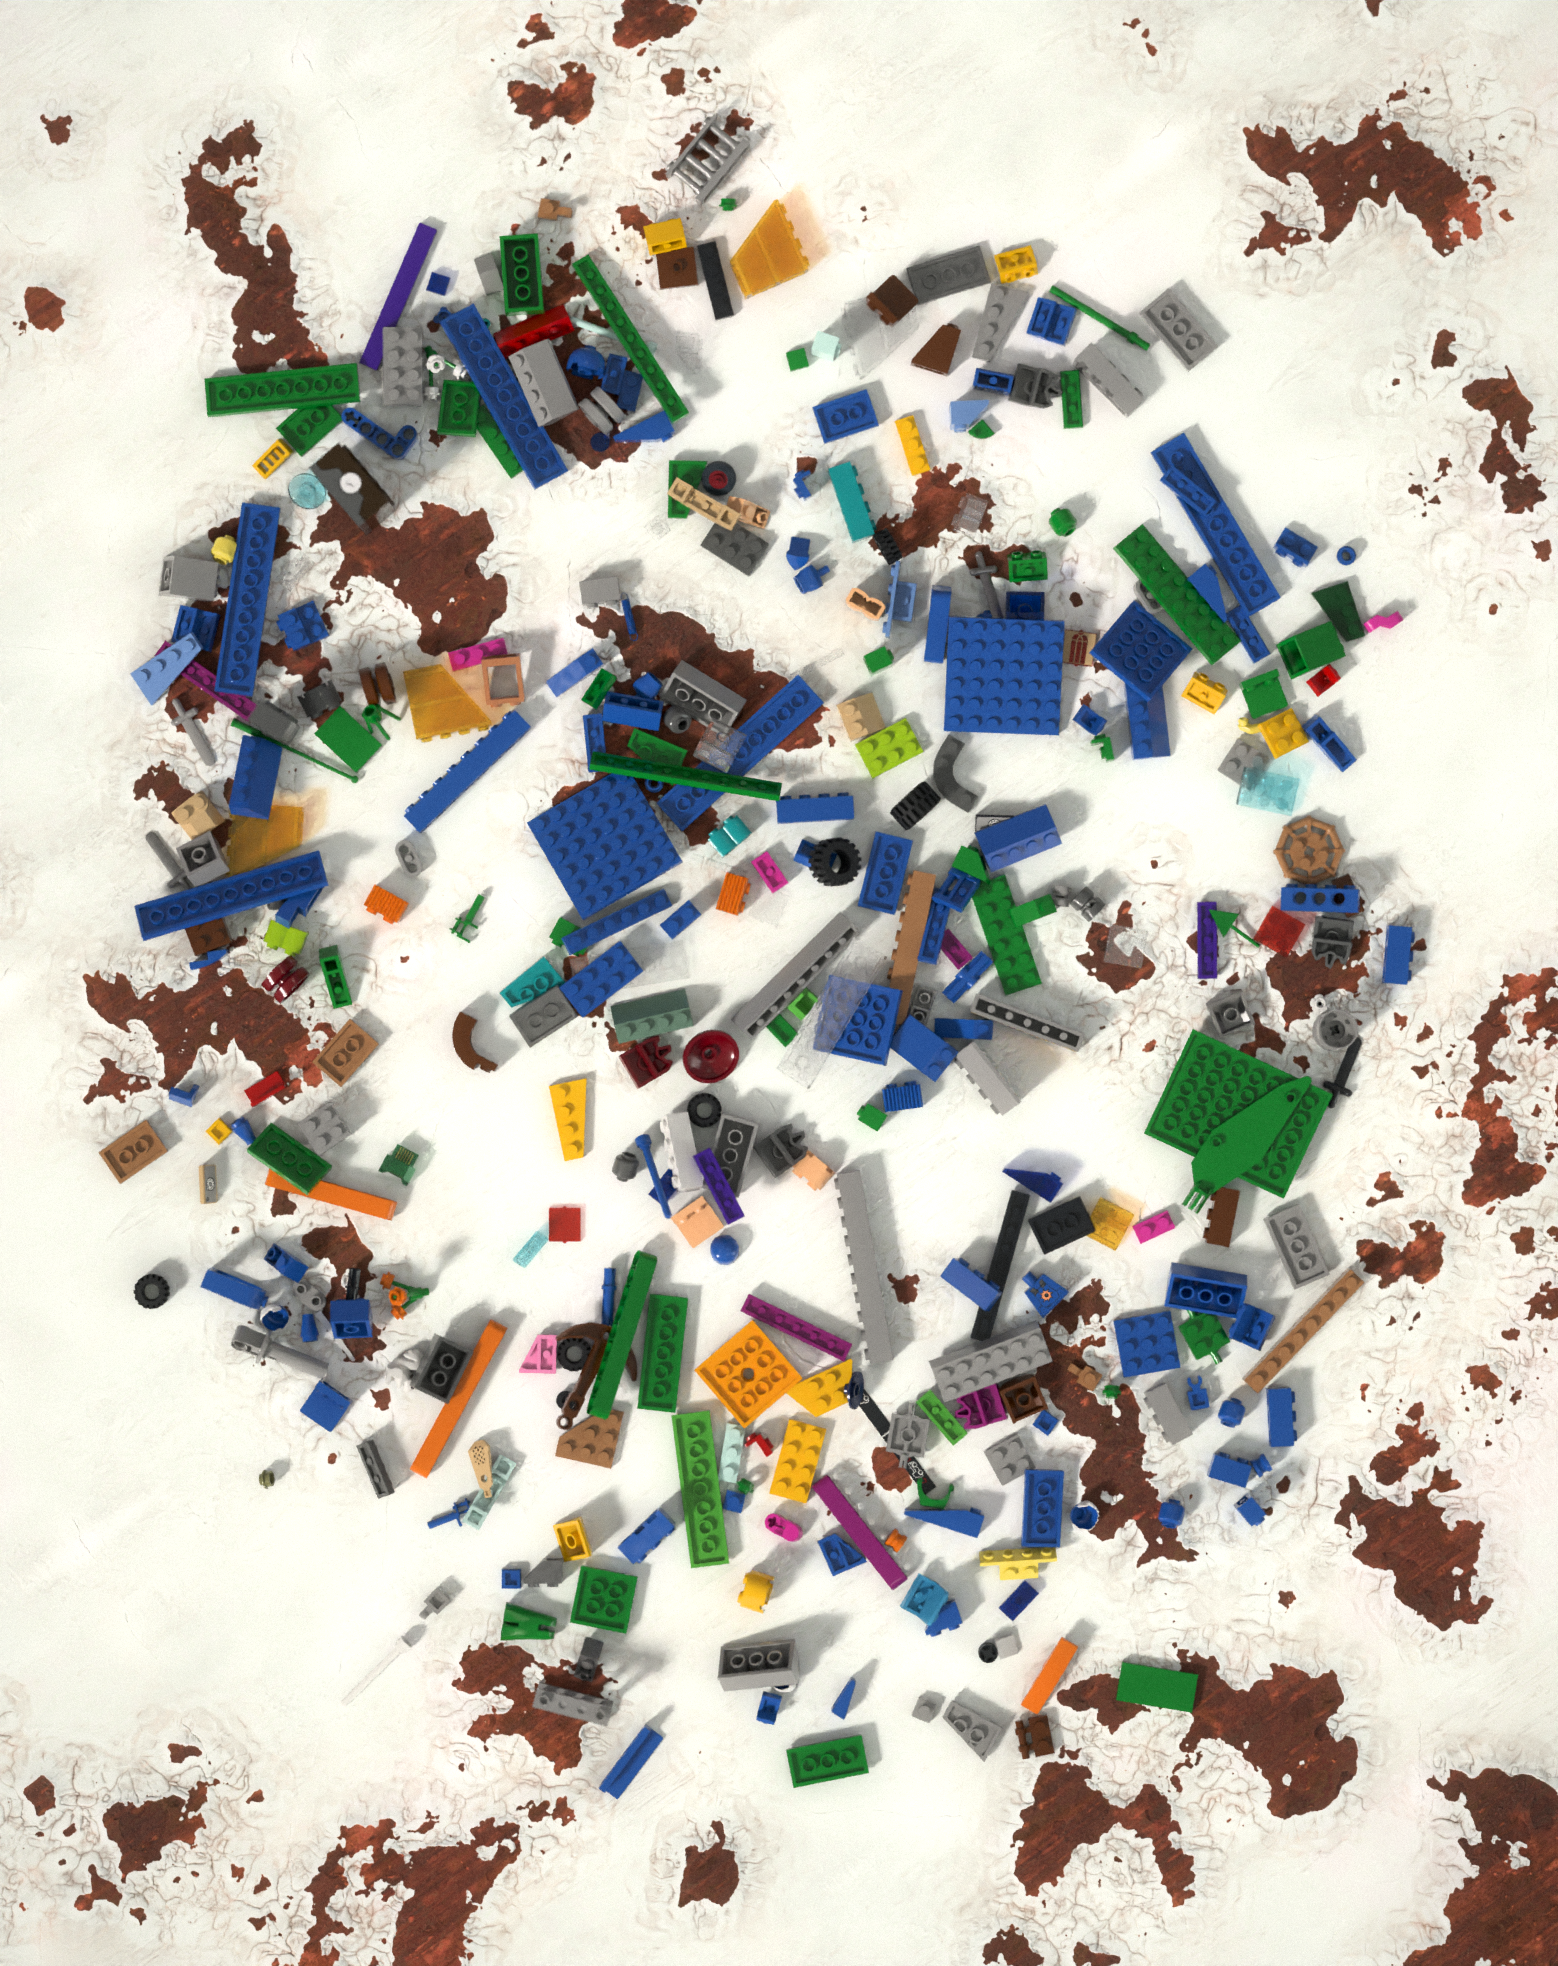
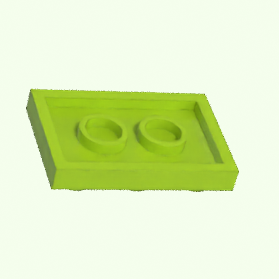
[855,718,923,779]

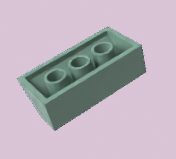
[611,989,694,1044]

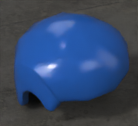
[710,1235,739,1265]

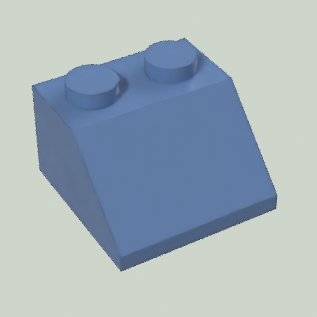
[949,400,989,433]

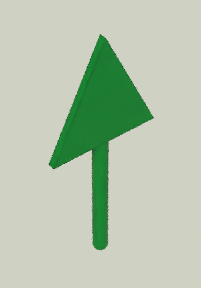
[1208,909,1260,947]

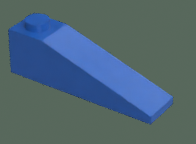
[904,1507,985,1538]

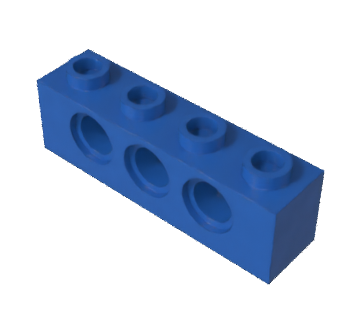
[1281,884,1360,913]

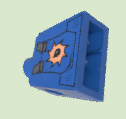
[1022,1271,1069,1318]

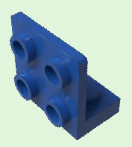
[300,1379,353,1432]

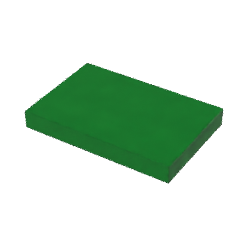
[437,380,481,437]
[276,405,343,457]
[314,706,382,773]

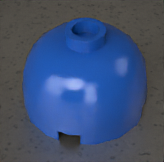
[566,345,605,379]

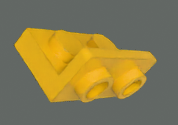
[994,245,1038,284]
[1181,672,1228,715]

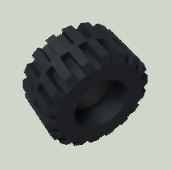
[890,781,941,830]
[808,837,862,887]

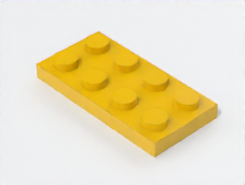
[769,1419,826,1503]

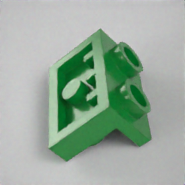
[1007,550,1048,583]
[1090,734,1114,763]

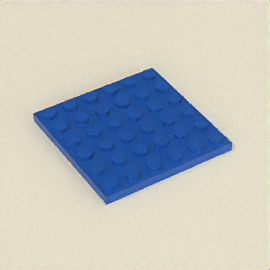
[944,616,1065,735]
[527,773,683,920]

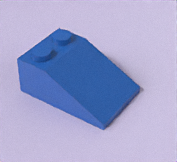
[890,1014,958,1082]

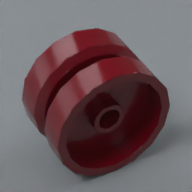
[261,955,310,1004]

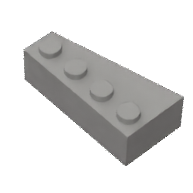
[1073,342,1144,418]

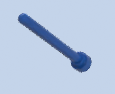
[635,1134,672,1219]

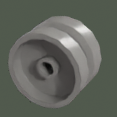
[578,386,626,435]

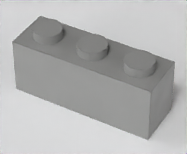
[1143,1382,1193,1445]

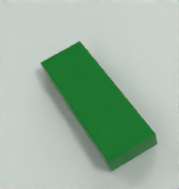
[1060,370,1083,429]

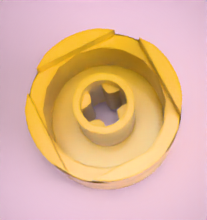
[737,1570,775,1614]

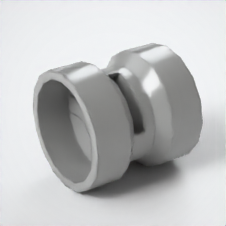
[1052,885,1072,907]

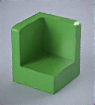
[787,987,819,1021]

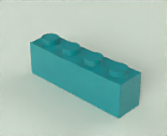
[828,461,877,543]

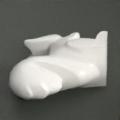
[385,1349,423,1392]

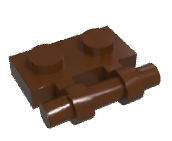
[1015,1714,1054,1759]

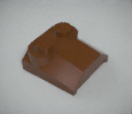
[998,1374,1048,1424]

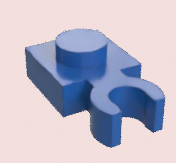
[1187,1375,1210,1411]

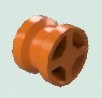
[884,1528,908,1553]

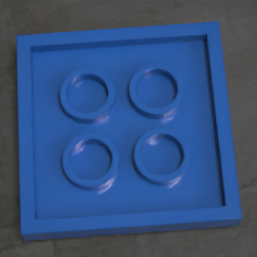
[1113,1311,1180,1378]

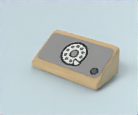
[199,1165,218,1204]

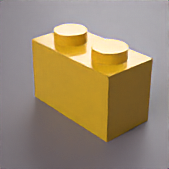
[643,218,687,256]

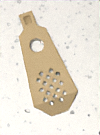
[468,1440,493,1498]

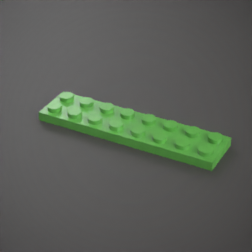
[671,1410,729,1568]

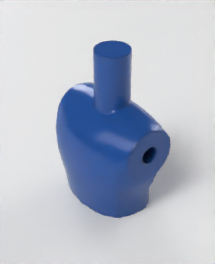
[793,564,830,594]
[633,672,663,700]

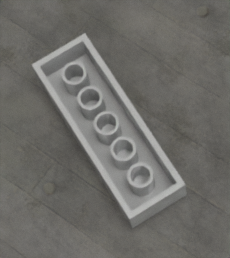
[929,1320,1052,1402]

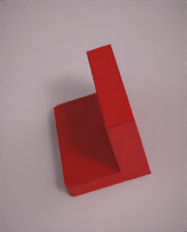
[244,1071,288,1107]

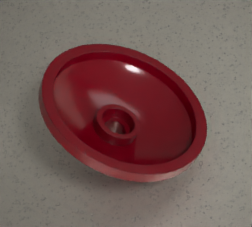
[682,1030,739,1083]

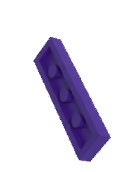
[1197,902,1217,979]
[693,1148,745,1225]

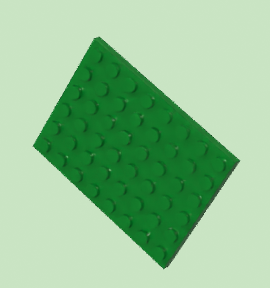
[1144,1029,1333,1199]

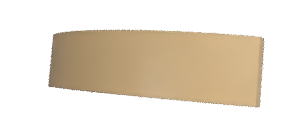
[667,478,741,531]

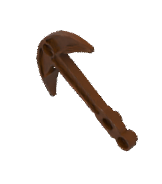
[555,1322,637,1430]

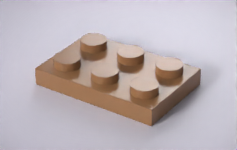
[312,1019,379,1087]
[98,1120,168,1184]

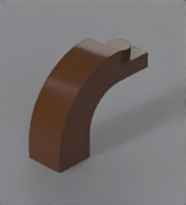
[452,1012,498,1073]

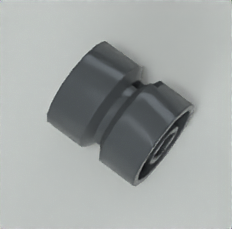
[1069,886,1106,922]

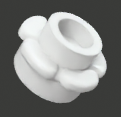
[1310,994,1329,1013]

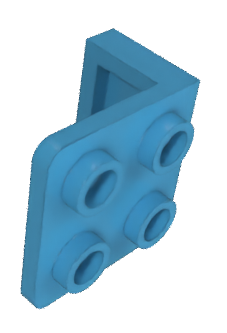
[900,1573,949,1626]

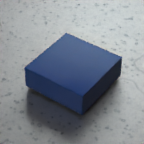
[1032,1410,1059,1436]
[502,1569,521,1589]

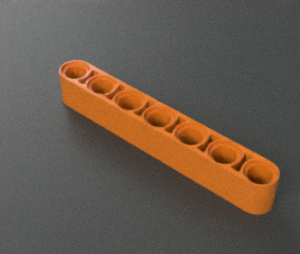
[265,1168,397,1221]

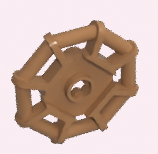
[1273,815,1345,884]

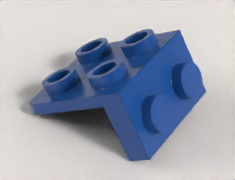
[1229,1303,1276,1351]

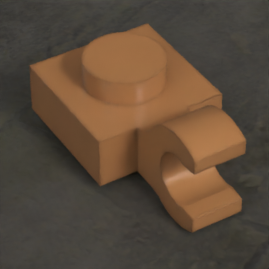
[538,198,573,221]
[1067,1363,1103,1391]

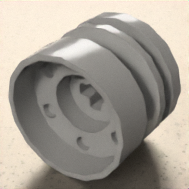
[1312,1009,1358,1051]

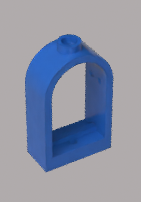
[200,1267,269,1310]

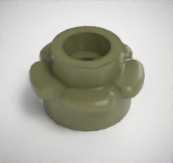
[259,1470,275,1489]

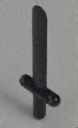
[1323,1037,1362,1109]

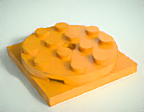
[694,1320,803,1429]

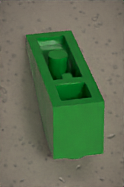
[319,945,352,1009]

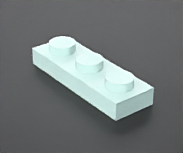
[718,1423,746,1483]

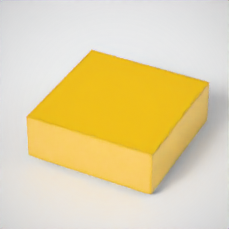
[206,1118,233,1145]

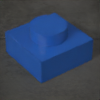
[723,1490,746,1513]

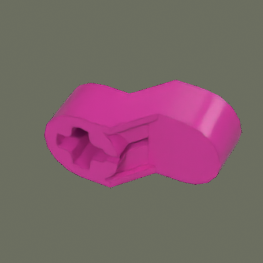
[1363,611,1404,633]
[765,1514,803,1542]

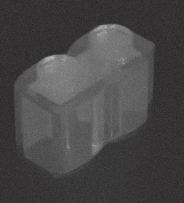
[951,493,988,539]

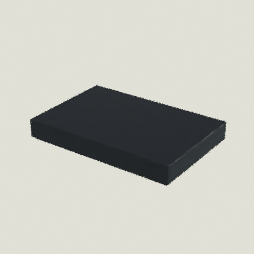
[1028,1196,1097,1255]

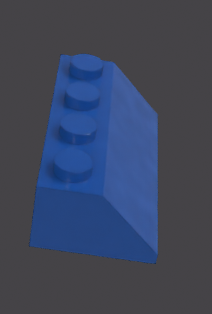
[1124,683,1171,761]
[229,735,283,820]
[974,804,1062,872]
[1164,1262,1247,1319]

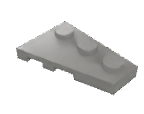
[942,1700,1003,1762]

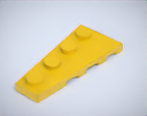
[549,1078,587,1161]

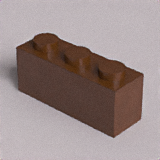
[1202,1187,1240,1247]

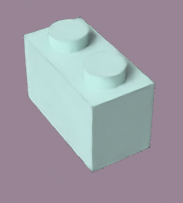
[811,331,842,362]

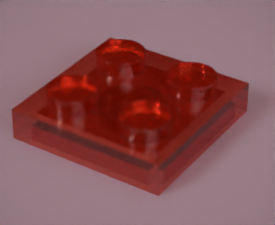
[1253,906,1306,958]

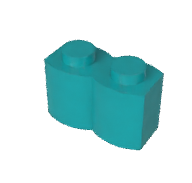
[708,815,752,858]

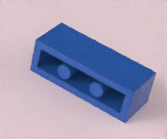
[602,691,664,731]
[1382,925,1415,985]
[940,1257,1003,1311]
[1266,1387,1297,1447]

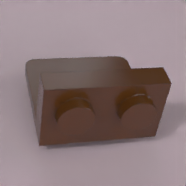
[866,275,918,328]

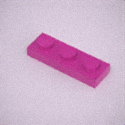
[448,638,508,672]

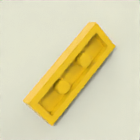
[895,415,930,476]

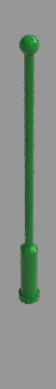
[231,718,359,783]

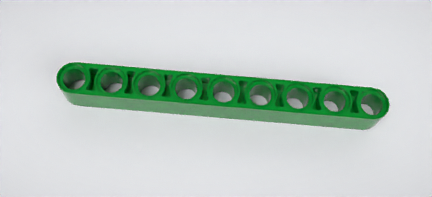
[587,1250,657,1420]

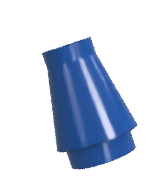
[231,1116,256,1145]
[300,1314,319,1342]

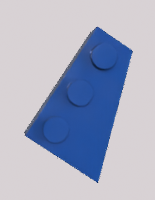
[617,1506,675,1564]

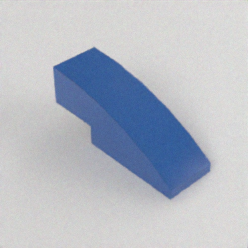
[1301,714,1357,773]
[275,887,324,929]

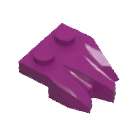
[955,1383,1008,1429]

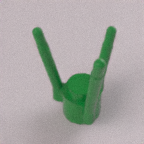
[361,704,401,740]

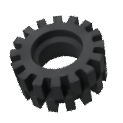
[872,528,903,565]
[687,1093,722,1128]
[134,1274,170,1309]
[557,1338,591,1372]

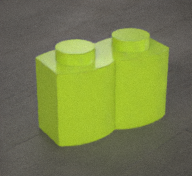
[263,920,309,957]

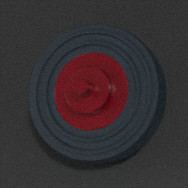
[701,461,736,496]

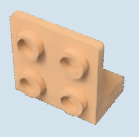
[671,1195,724,1248]

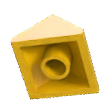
[553,1516,593,1562]

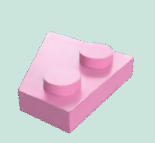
[519,1334,557,1374]

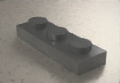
[356,1439,395,1499]

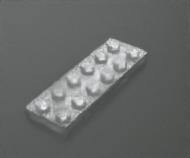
[570,940,689,989]

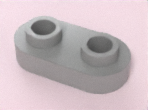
[1133,579,1163,614]
[395,840,423,877]
[292,1279,327,1311]

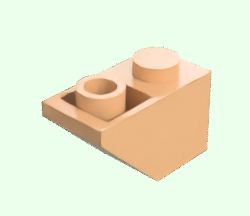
[726,496,770,529]

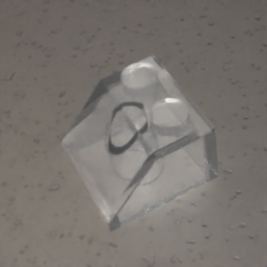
[693,718,747,773]

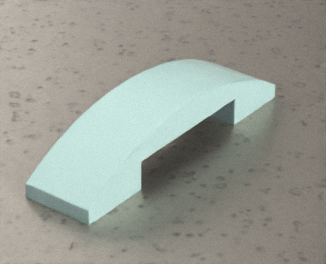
[462,1454,517,1531]

